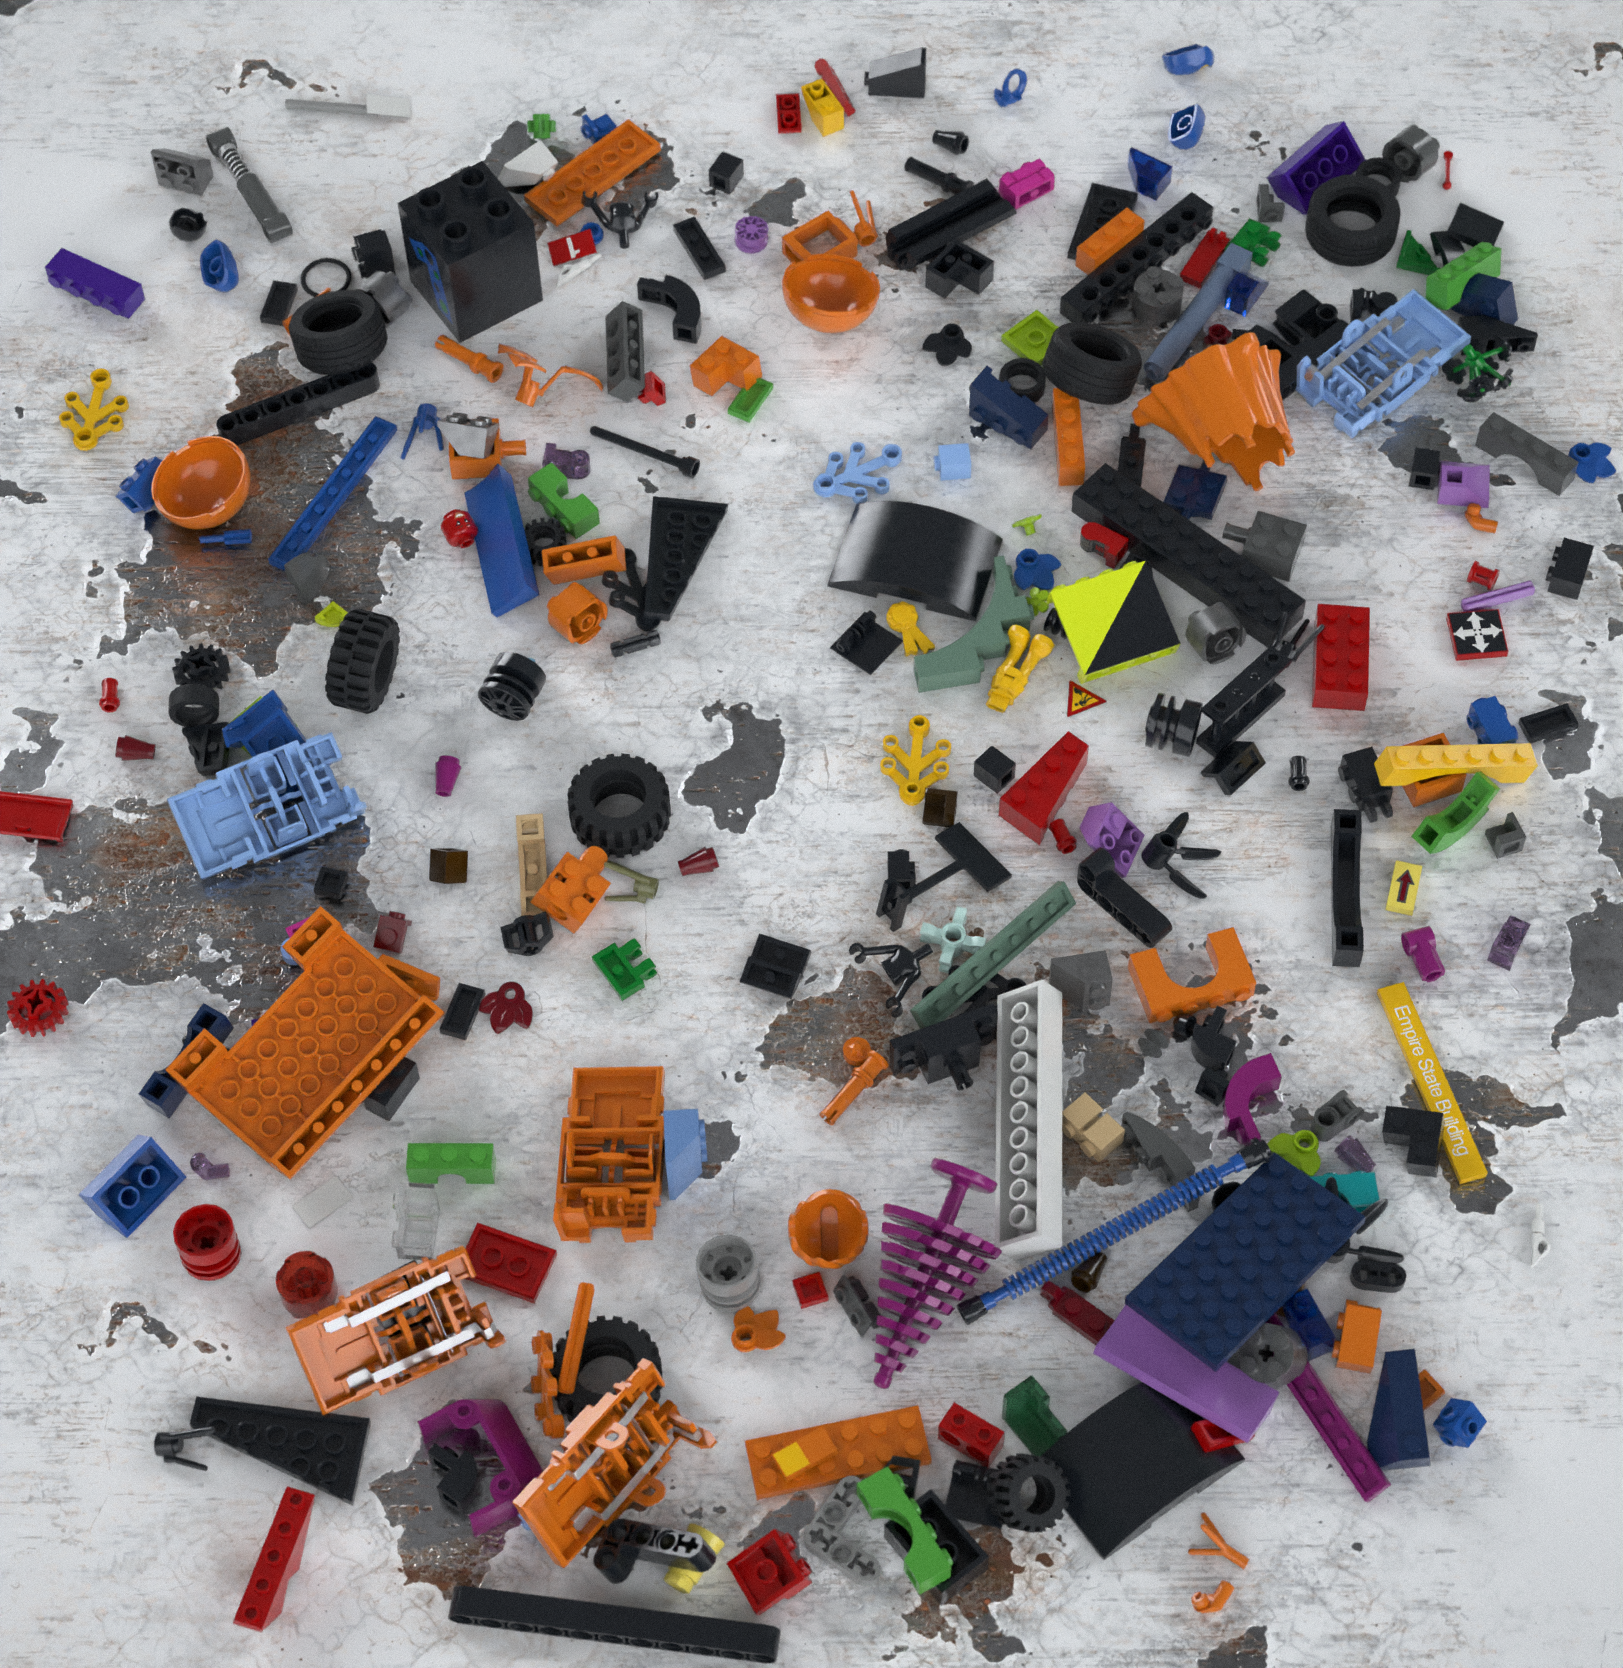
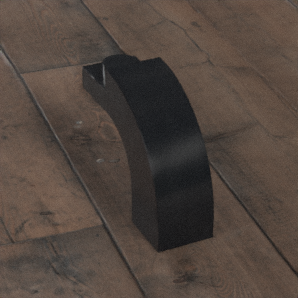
[637,275,702,344]

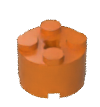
[547,582,608,644]

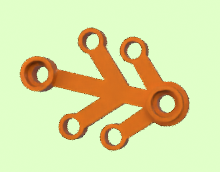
[531,1330,564,1439]

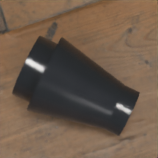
[932,130,969,155]

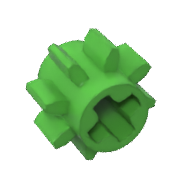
[527,114,556,139]

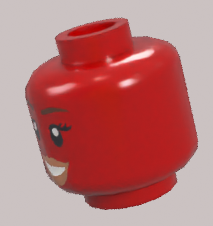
[441,509,478,548]

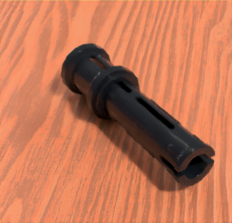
[904,157,974,195]

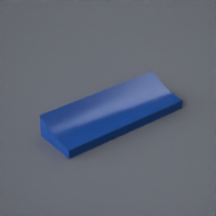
[464,464,540,618]

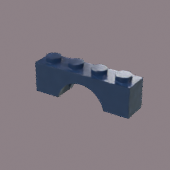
[138,1003,234,1119]

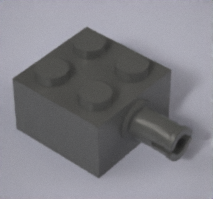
[1222,511,1307,582]

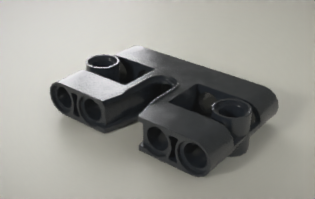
[1245,289,1349,401]

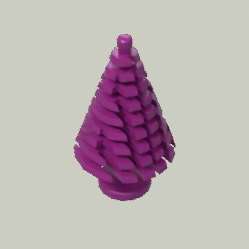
[873,1158,1002,1389]

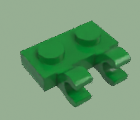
[1224,218,1282,267]
[592,938,657,1001]

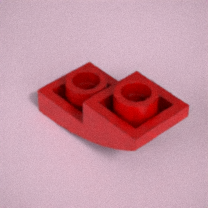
[776,93,802,134]

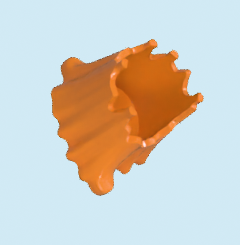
[1131,332,1295,491]

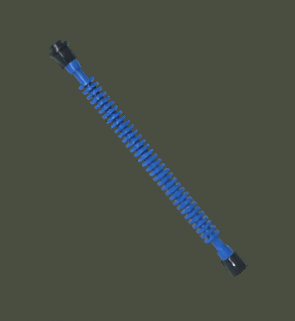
[956,1137,1271,1325]

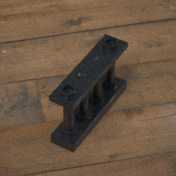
[1196,645,1291,758]

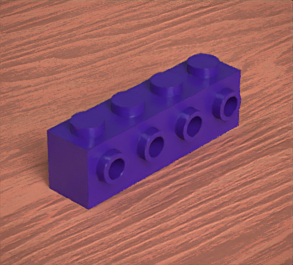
[45,248,145,319]

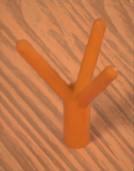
[1188,1512,1250,1569]

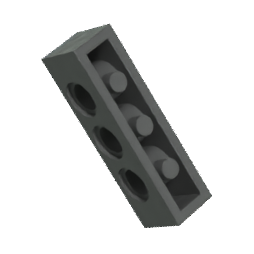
[605,301,645,402]

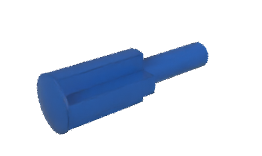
[199,529,253,545]

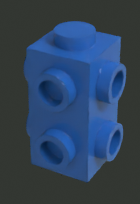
[116,456,163,513]
[1466,696,1518,744]

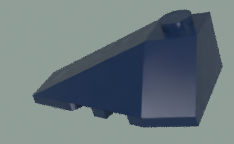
[1367,1349,1431,1471]

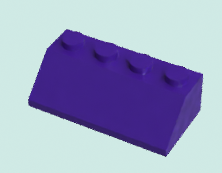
[1266,121,1366,215]

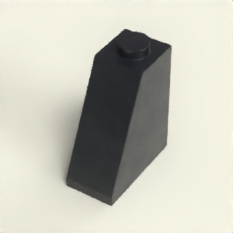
[864,48,926,98]

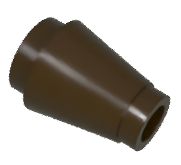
[1071,1251,1108,1293]

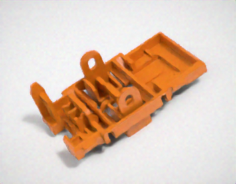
[553,1066,665,1243]

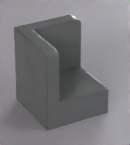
[1485,812,1526,859]

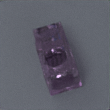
[542,443,590,479]
[1487,915,1531,971]

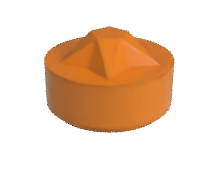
[843,1037,871,1066]

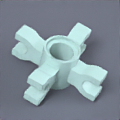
[920,906,987,973]

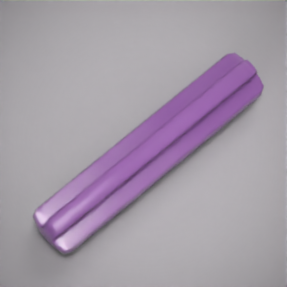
[1461,581,1535,612]

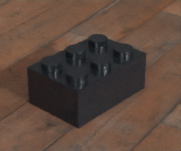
[884,1489,989,1606]

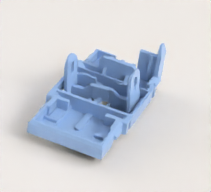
[167,732,367,881]

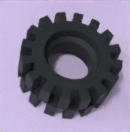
[524,518,567,567]

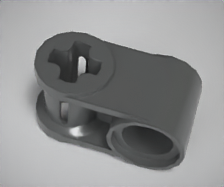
[1310,1090,1364,1142]

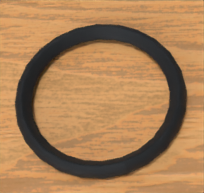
[300,258,352,297]

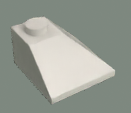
[498,140,558,187]

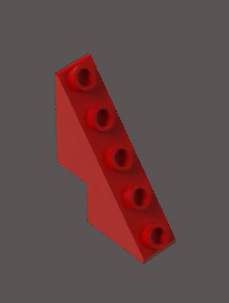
[233,1486,315,1632]

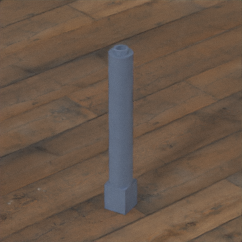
[1143,243,1253,381]

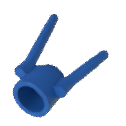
[400,403,444,460]

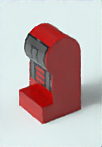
[1080,522,1129,569]

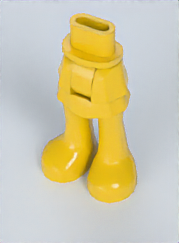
[986,625,1054,713]

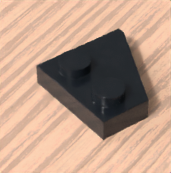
[182,722,230,776]

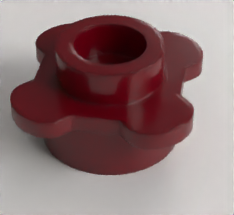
[1204,324,1232,345]

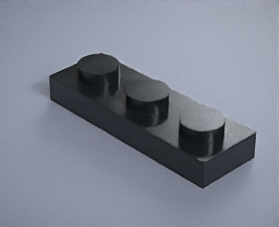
[673,216,726,280]

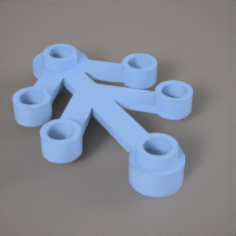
[813,442,902,504]

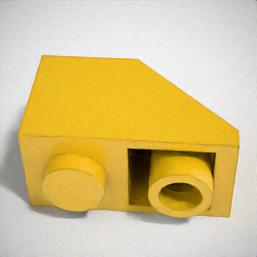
[801,78,844,137]

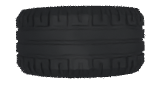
[1305,174,1401,267]
[289,290,388,375]
[1043,322,1142,405]

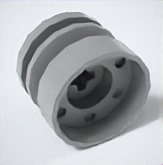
[696,1234,761,1312]

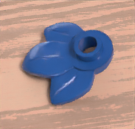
[1568,443,1616,483]
[1014,548,1061,590]

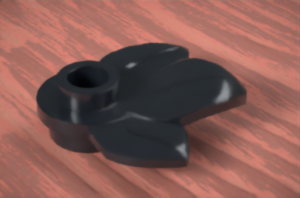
[922,323,972,366]

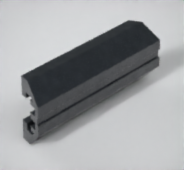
[885,179,1017,271]

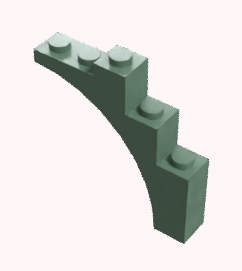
[913,555,1034,693]

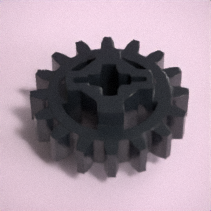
[172,643,231,690]

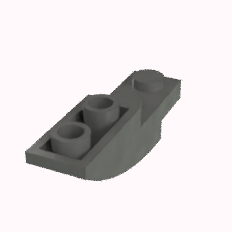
[1121,1112,1200,1212]

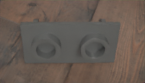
[833,1274,882,1337]

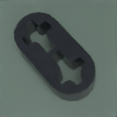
[1350,1260,1407,1293]

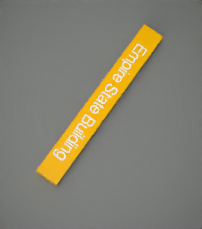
[1377,982,1488,1184]

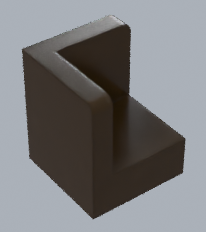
[922,788,958,827]
[429,848,468,884]

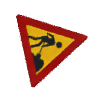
[1067,681,1107,717]

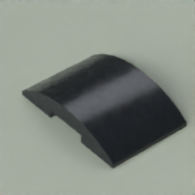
[827,501,1003,622]
[1041,1382,1245,1560]

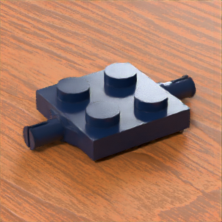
[1163,459,1227,520]

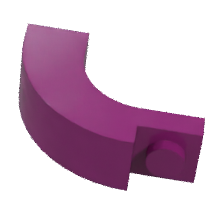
[1223,1053,1282,1146]

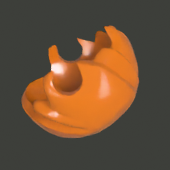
[788,1189,869,1269]

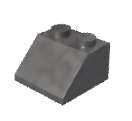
[1049,950,1113,1010]

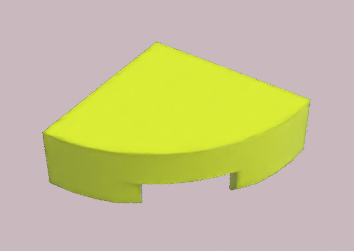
[315,601,348,627]

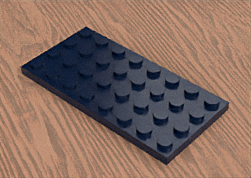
[1125,1152,1365,1372]

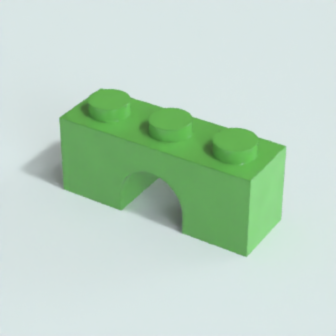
[528,462,600,539]
[406,1143,496,1184]

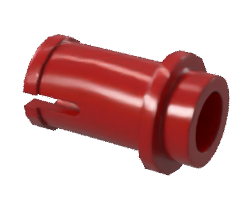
[99,678,120,713]
[1048,819,1077,854]

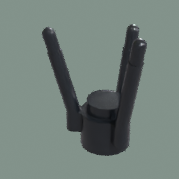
[1272,612,1325,668]
[154,1427,216,1471]

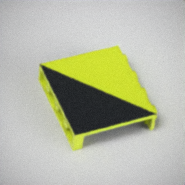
[1046,561,1181,684]

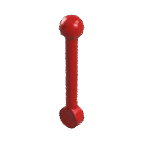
[1442,151,1453,190]

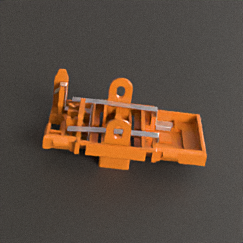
[285,1245,506,1416]

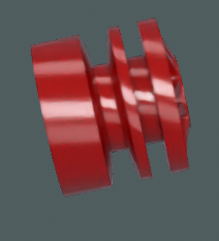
[173,1204,242,1281]

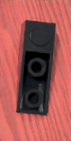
[1458,315,1538,356]

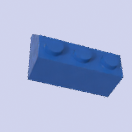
[78,1134,186,1238]

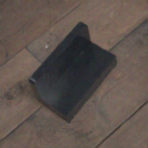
[1200,741,1266,795]

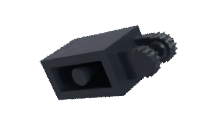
[1338,747,1393,823]

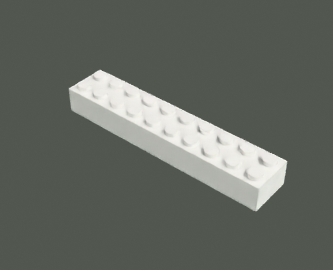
[995,980,1062,1261]

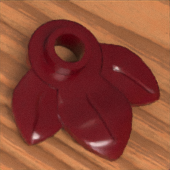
[479,982,533,1034]

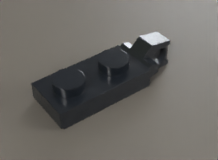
[1118,423,1146,487]

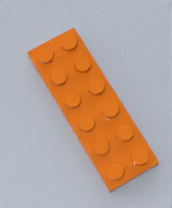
[524,119,661,227]
[745,1405,932,1500]

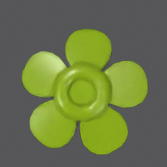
[1026,587,1049,617]

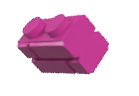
[999,158,1055,210]

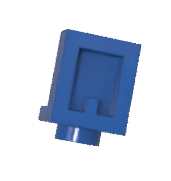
[581,114,617,144]

